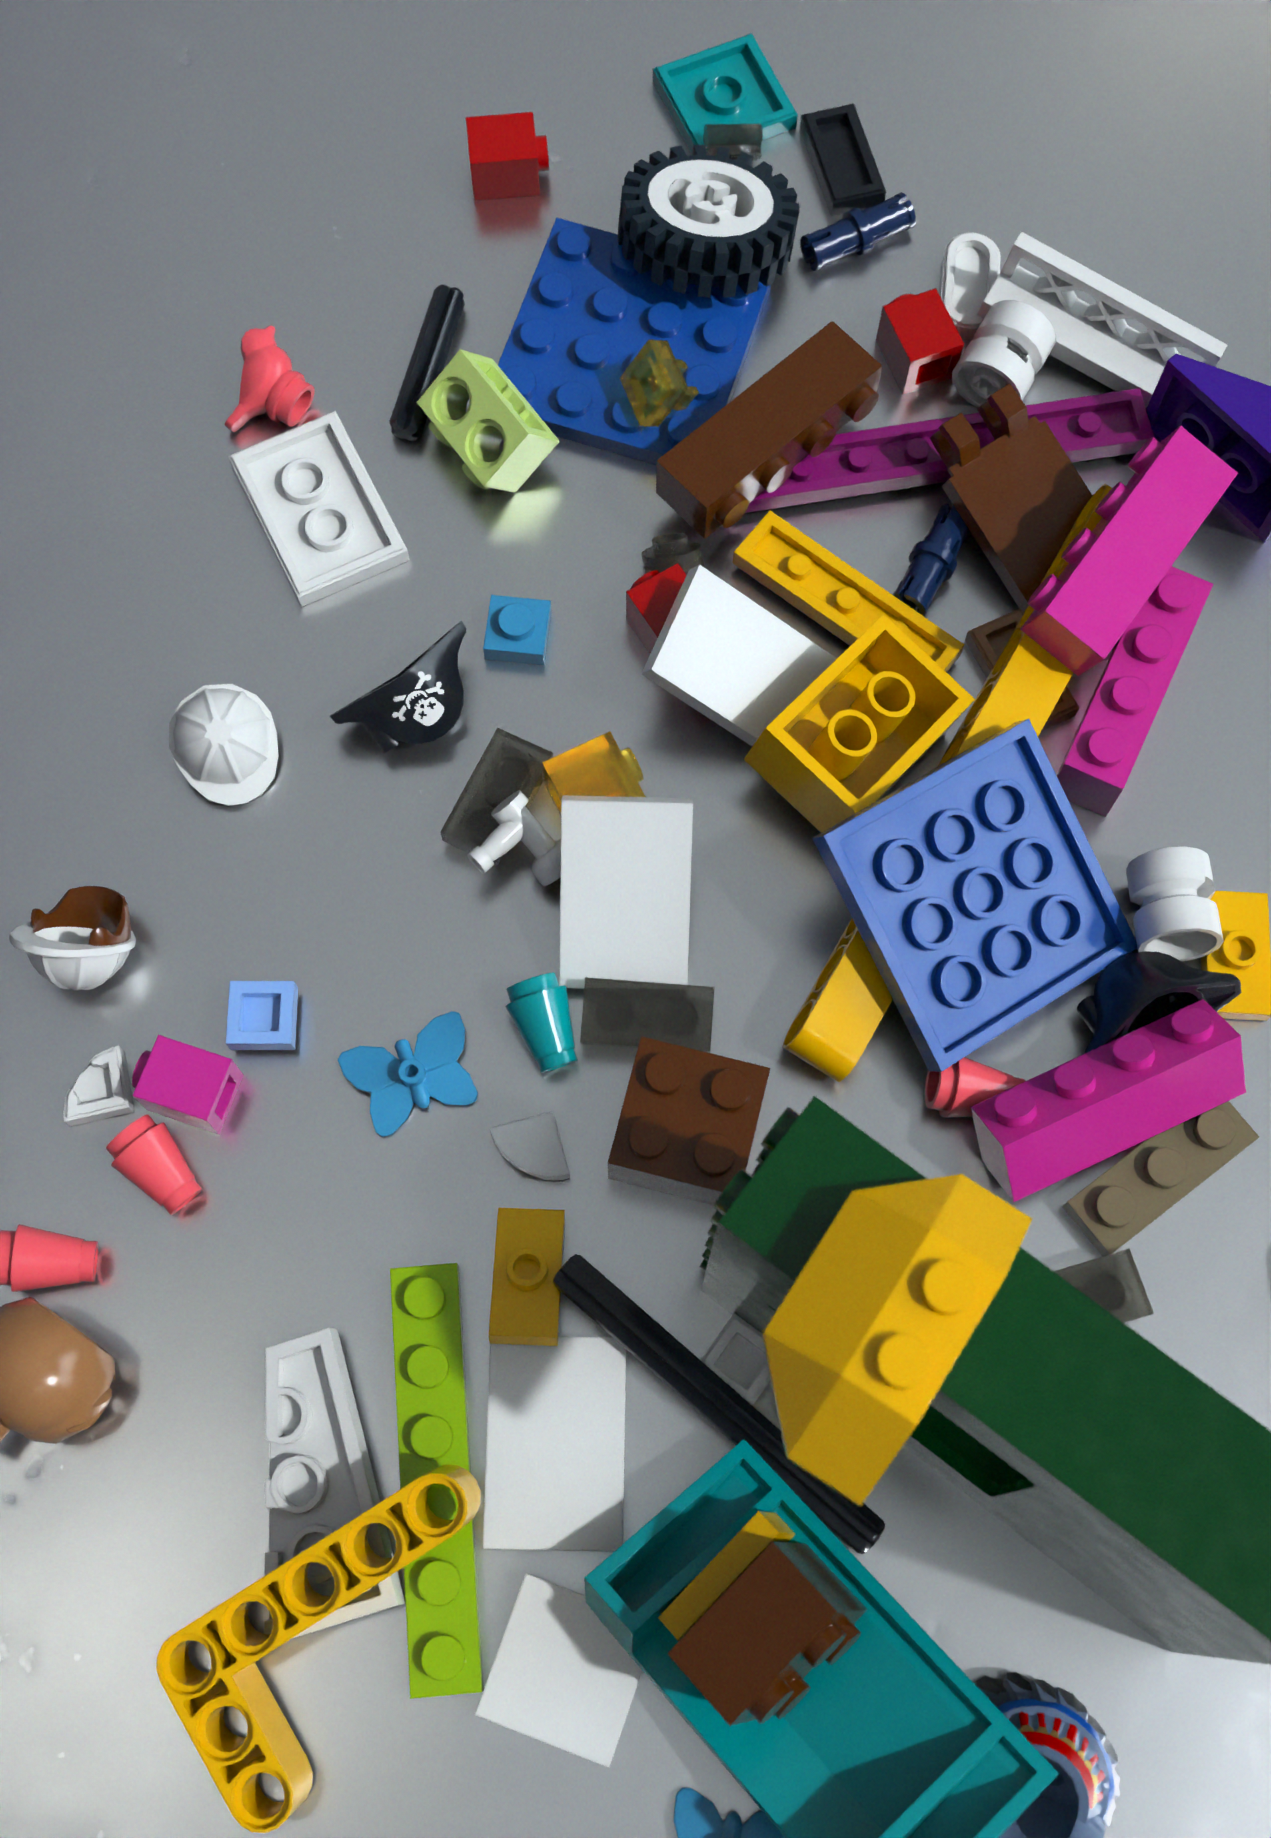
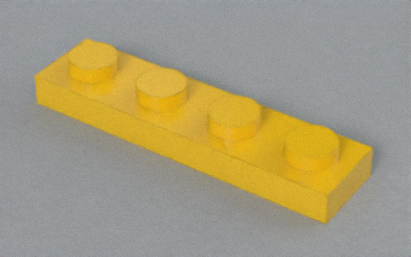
[733,511,964,672]

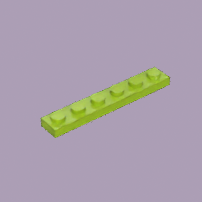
[390,1263,484,1699]

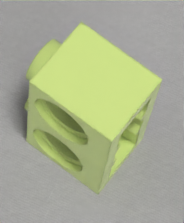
[417,349,560,493]

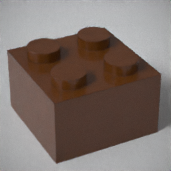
[607,1036,770,1205]
[667,1541,868,1726]

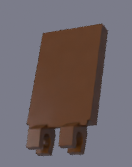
[930,383,1093,612]

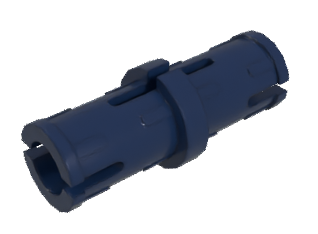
[800,192,916,271]
[892,504,970,617]

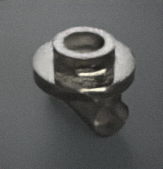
[703,123,763,161]
[641,533,705,575]

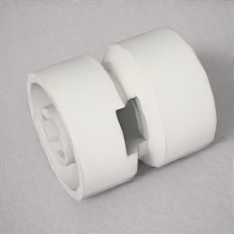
[952,300,1056,408]
[1126,846,1224,962]

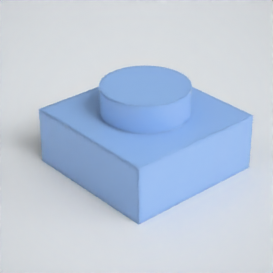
[226,981,298,1050]

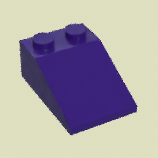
[1146,354,1271,543]

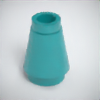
[505,973,578,1073]

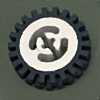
[617,145,800,298]

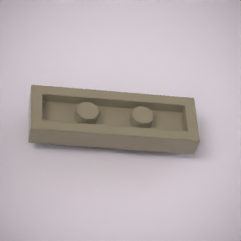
[1062,1101,1259,1259]

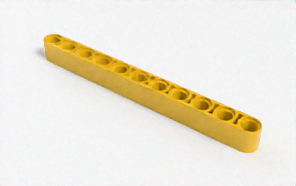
[782,484,1112,1082]

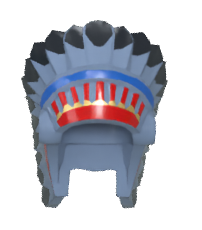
[975,1672,1120,1838]

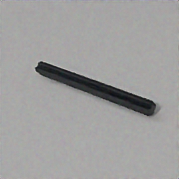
[553,1254,885,1554]

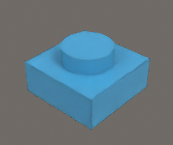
[483,595,552,665]

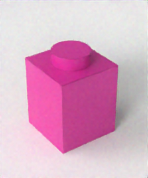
[132,1035,244,1135]

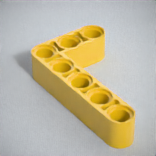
[156,1465,481,1833]

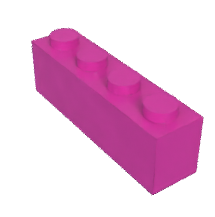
[1020,426,1238,676]
[1056,566,1213,817]
[971,999,1246,1202]

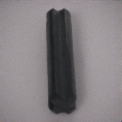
[389,284,465,441]

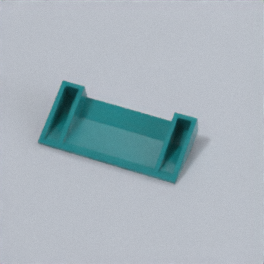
[584,1439,1059,1838]

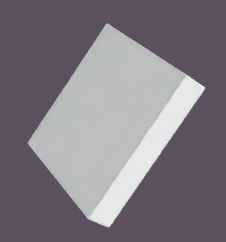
[475,1573,642,1768]

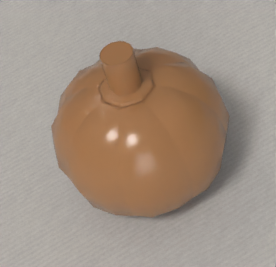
[0,1297,115,1444]

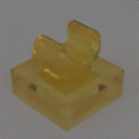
[620,340,699,427]

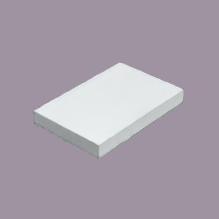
[228,411,410,608]
[641,565,837,746]
[559,795,693,991]
[483,1337,626,1551]

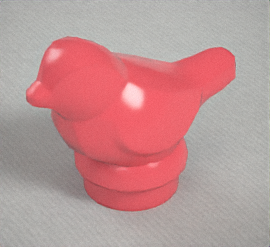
[224,325,315,432]

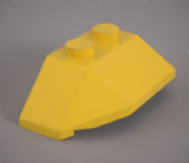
[762,1174,1032,1506]

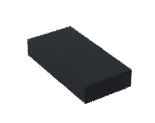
[800,103,886,216]

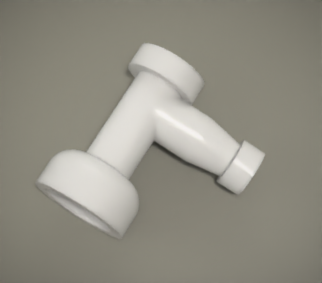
[467,790,561,886]

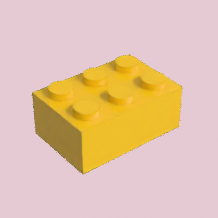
[744,614,975,833]

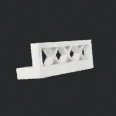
[977,231,1228,408]

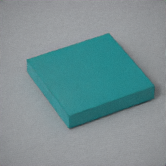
[653,33,798,156]

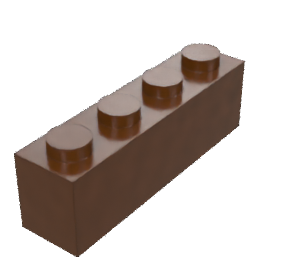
[656,321,882,539]

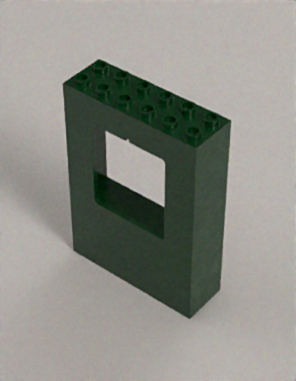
[699,1096,1271,1665]

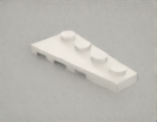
[264,1327,405,1640]

